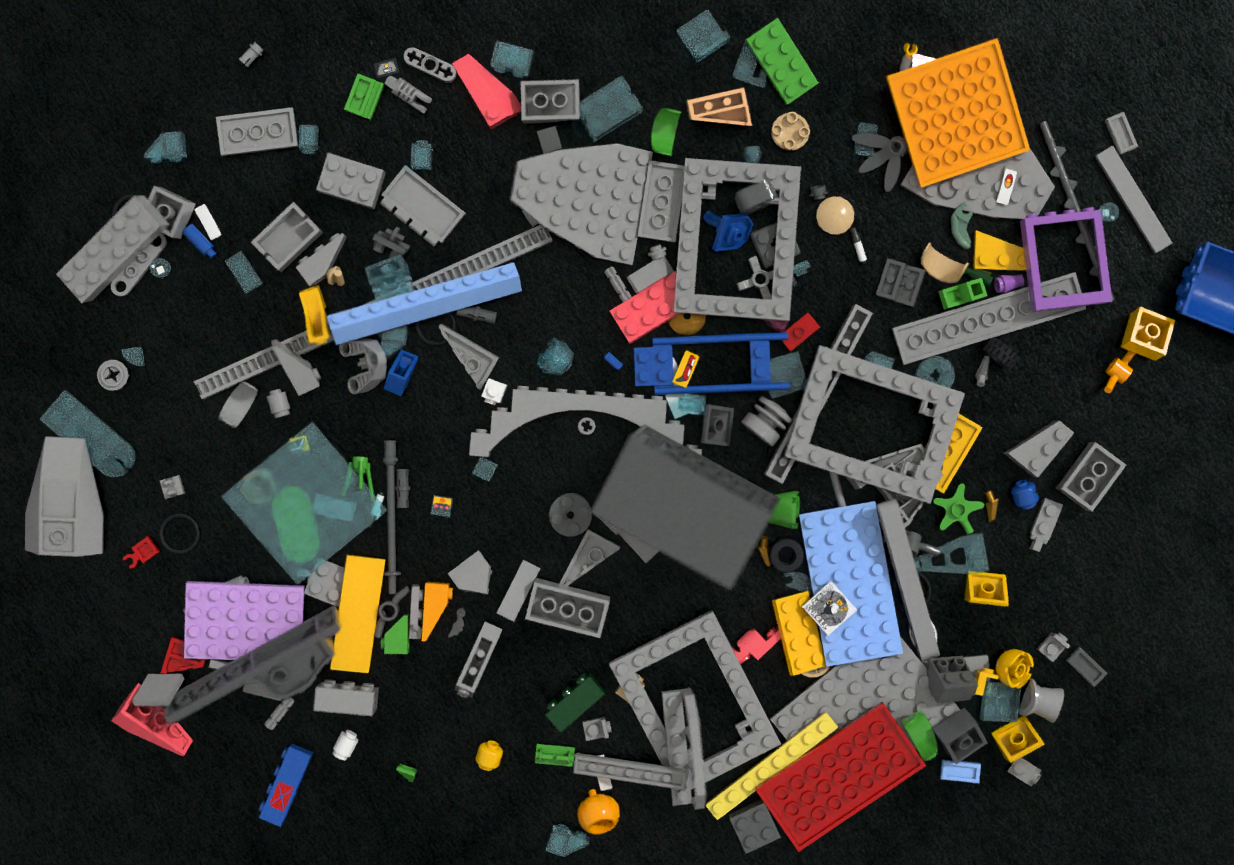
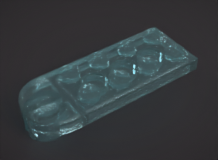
[40,390,135,477]

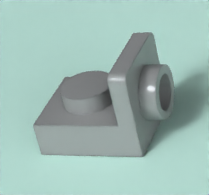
[1037,632,1070,662]
[582,716,612,741]

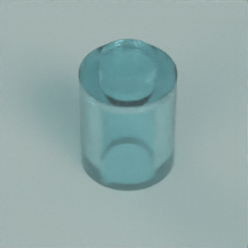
[299,125,319,154]

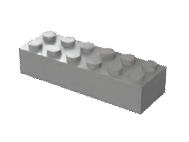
[57,195,169,303]

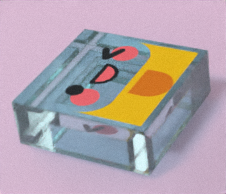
[431,495,453,517]

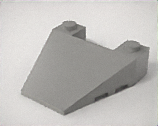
[846,444,943,527]

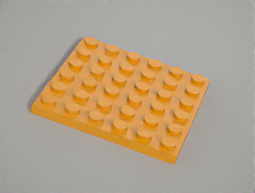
[886,38,1030,188]

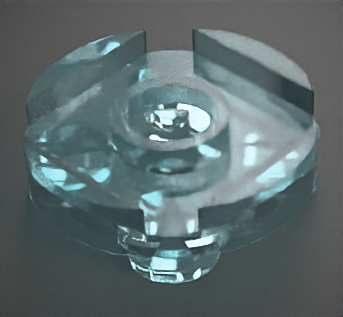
[916,356,955,388]

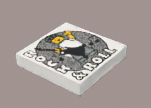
[802,581,857,636]

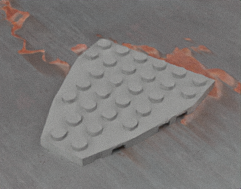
[510,144,653,265]
[900,149,1055,219]

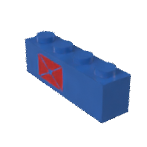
[259,744,313,827]

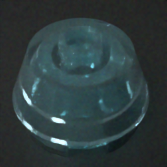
[537,337,574,376]

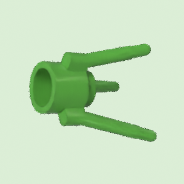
[342,457,375,502]

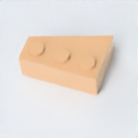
[686,88,752,126]

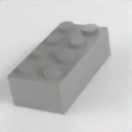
[525,578,610,638]

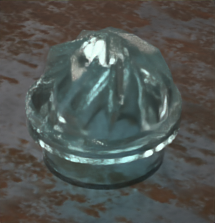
[743,146,762,163]

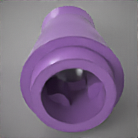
[994,275,1024,294]

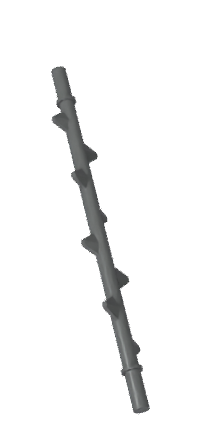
[1039,121,1114,300]

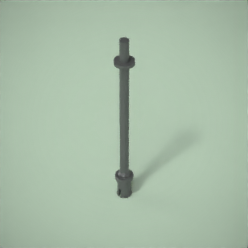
[383,441,401,594]

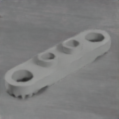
[111,233,167,297]

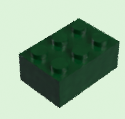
[545,672,605,732]

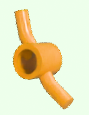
[1104,350,1136,393]

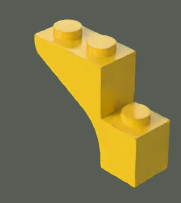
[299,285,332,345]

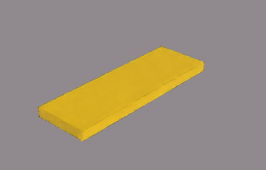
[330,555,385,673]

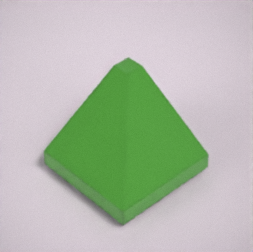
[396,764,417,782]

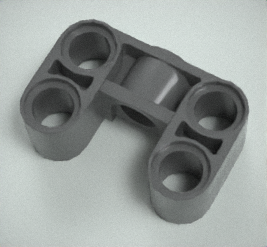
[735,179,778,215]

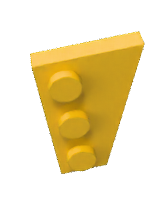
[973,231,1026,271]

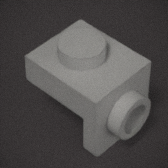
[1008,757,1041,786]

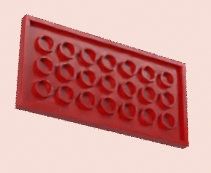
[755,702,926,852]

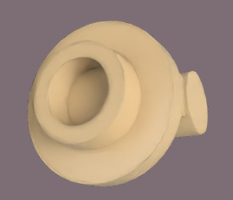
[326,266,345,286]

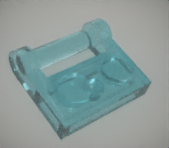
[732,41,767,88]

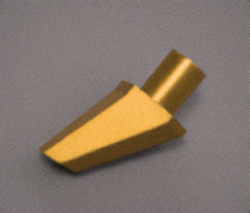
[984,491,999,522]
[756,536,772,567]

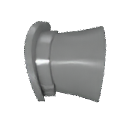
[1019,679,1064,723]

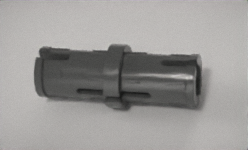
[457,306,497,324]
[395,469,410,508]

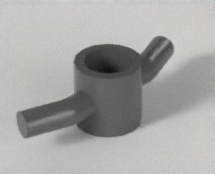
[882,531,940,557]
[374,586,411,638]

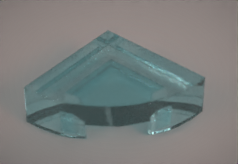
[121,347,144,366]

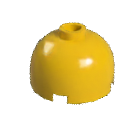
[996,649,1034,688]

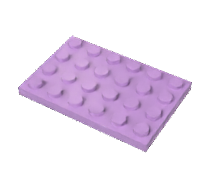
[184,581,304,660]

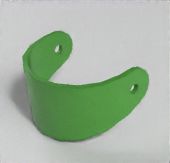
[651,108,681,156]
[901,711,938,761]

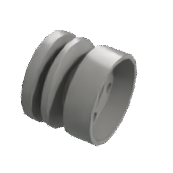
[741,396,793,447]

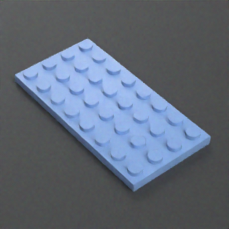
[799,501,903,666]

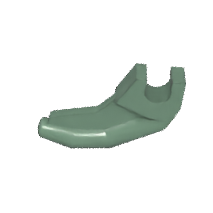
[951,202,973,249]

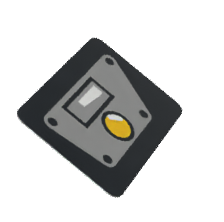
[374,58,399,78]

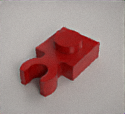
[123,536,160,569]

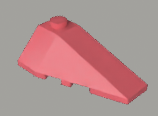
[452,54,521,130]
[111,683,193,756]

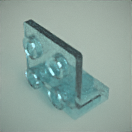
[676,10,730,63]

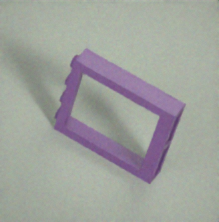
[1020,207,1112,312]

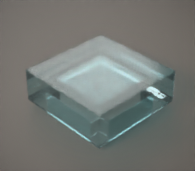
[472,456,498,482]

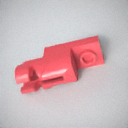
[732,627,781,664]

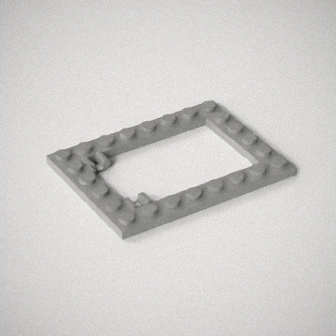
[674,158,801,321]
[784,345,965,504]
[609,610,781,790]

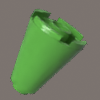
[768,491,800,529]

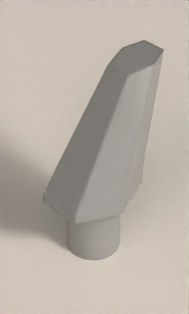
[975,356,989,387]

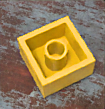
[1121,307,1175,361]

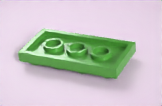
[745,18,819,105]

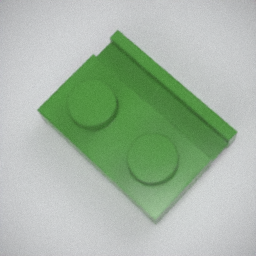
[344,74,384,120]

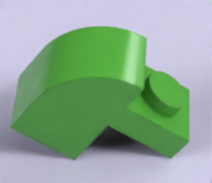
[938,278,987,309]

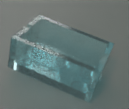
[579,75,643,142]

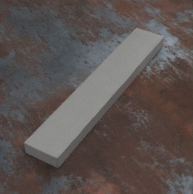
[1095,146,1172,254]
[573,753,688,790]

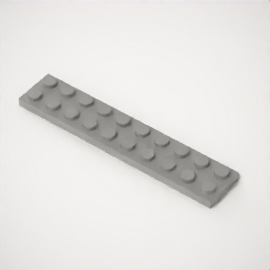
[892,272,1086,365]

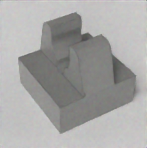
[160,475,185,499]

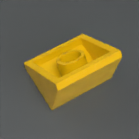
[964,571,1009,607]
[991,716,1044,763]

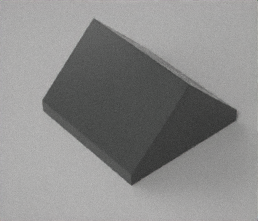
[700,404,734,446]

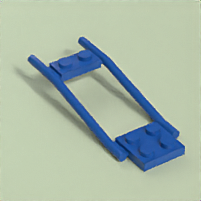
[634,332,790,395]

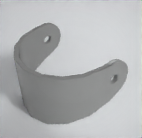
[218,382,258,428]

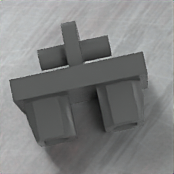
[373,227,410,261]

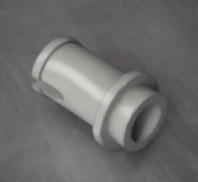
[239,42,263,67]

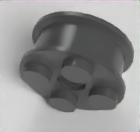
[549,493,592,536]

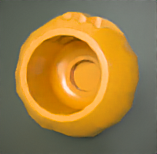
[577,789,620,834]

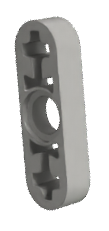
[404,48,457,83]

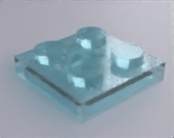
[769,351,807,399]
[980,681,1021,722]

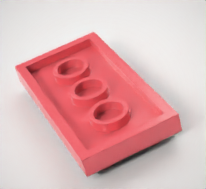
[610,271,680,344]

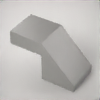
[626,256,674,294]

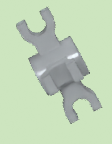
[737,256,773,300]

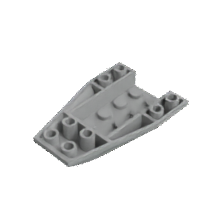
[25,436,104,556]

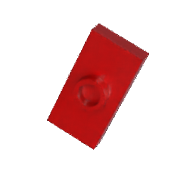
[781,313,820,351]

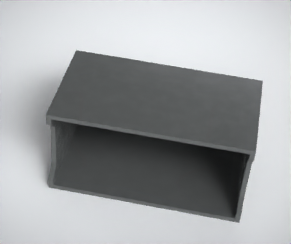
[591,424,781,589]

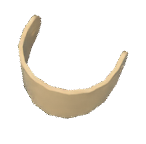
[921,243,969,283]

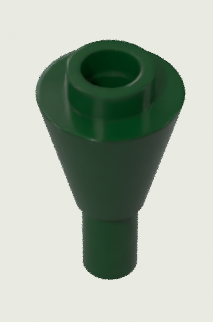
[964,267,994,288]

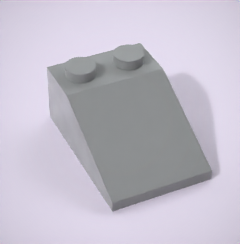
[521,80,580,124]

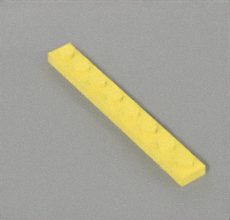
[705,711,838,820]

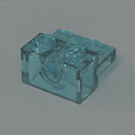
[365,254,414,302]

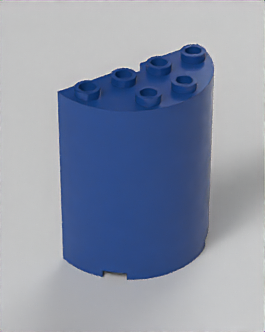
[1175,242,1234,334]

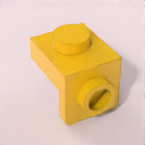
[974,667,999,696]

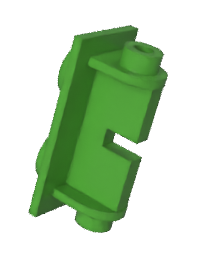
[535,744,575,767]

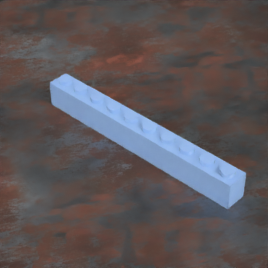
[327,262,522,345]

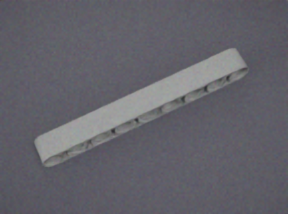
[876,499,940,662]

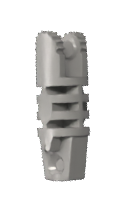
[385,76,432,113]

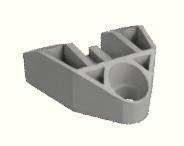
[339,338,386,394]

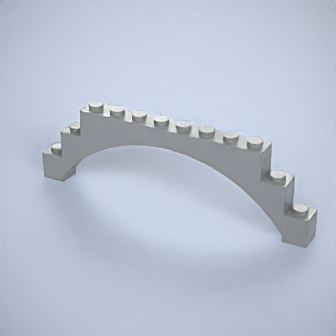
[469,386,702,457]

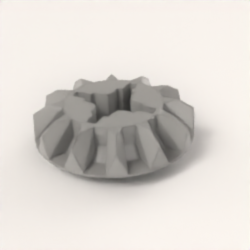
[97,360,129,391]

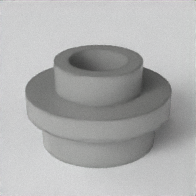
[648,244,666,260]

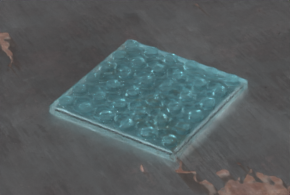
[221,421,387,585]

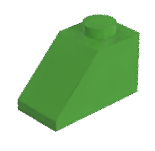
[381,614,410,654]

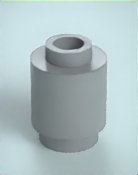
[267,389,290,418]

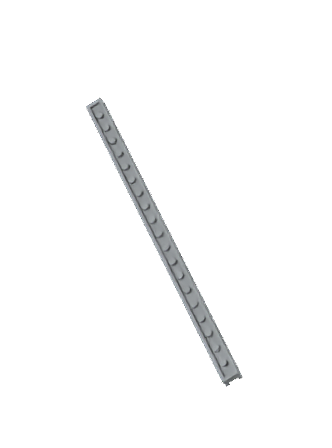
[194,225,553,399]

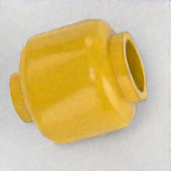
[475,740,503,771]

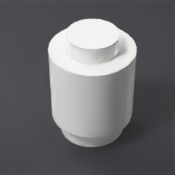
[333,730,359,760]

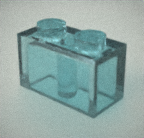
[491,41,534,78]

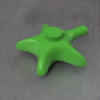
[934,484,984,535]

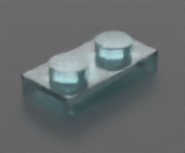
[225,251,263,294]

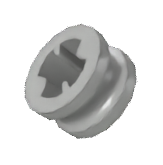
[578,417,595,435]

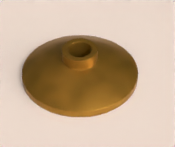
[668,313,706,335]

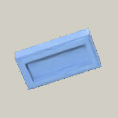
[940,759,981,783]

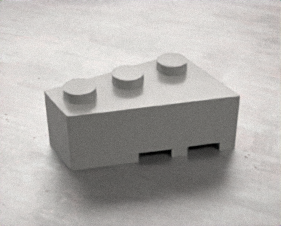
[1004,421,1074,478]

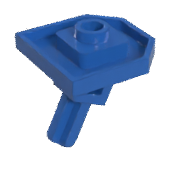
[703,211,753,251]

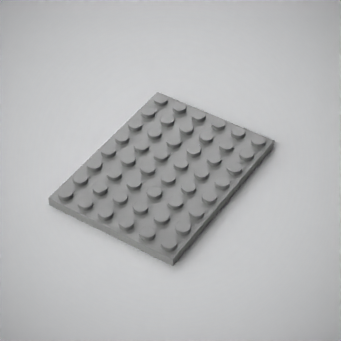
[770,637,960,755]

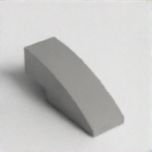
[497,560,540,622]

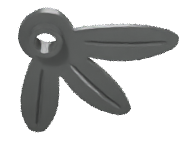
[852,133,907,192]

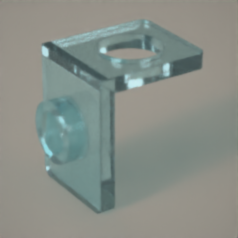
[854,122,878,157]

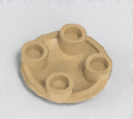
[772,112,810,150]
[816,196,854,235]

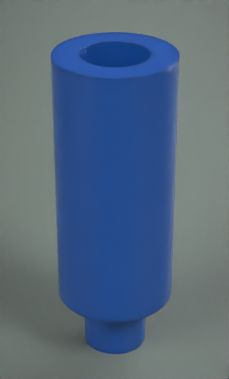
[182,224,217,259]

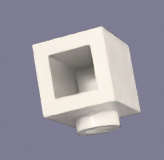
[482,378,507,405]

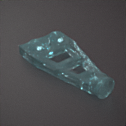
[913,533,989,574]

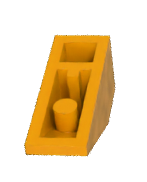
[422,582,453,641]

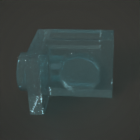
[792,260,811,287]

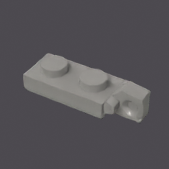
[1030,498,1063,552]
[409,584,423,639]

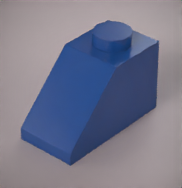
[384,350,419,396]

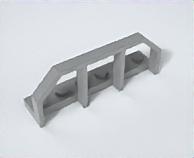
[661,688,706,809]

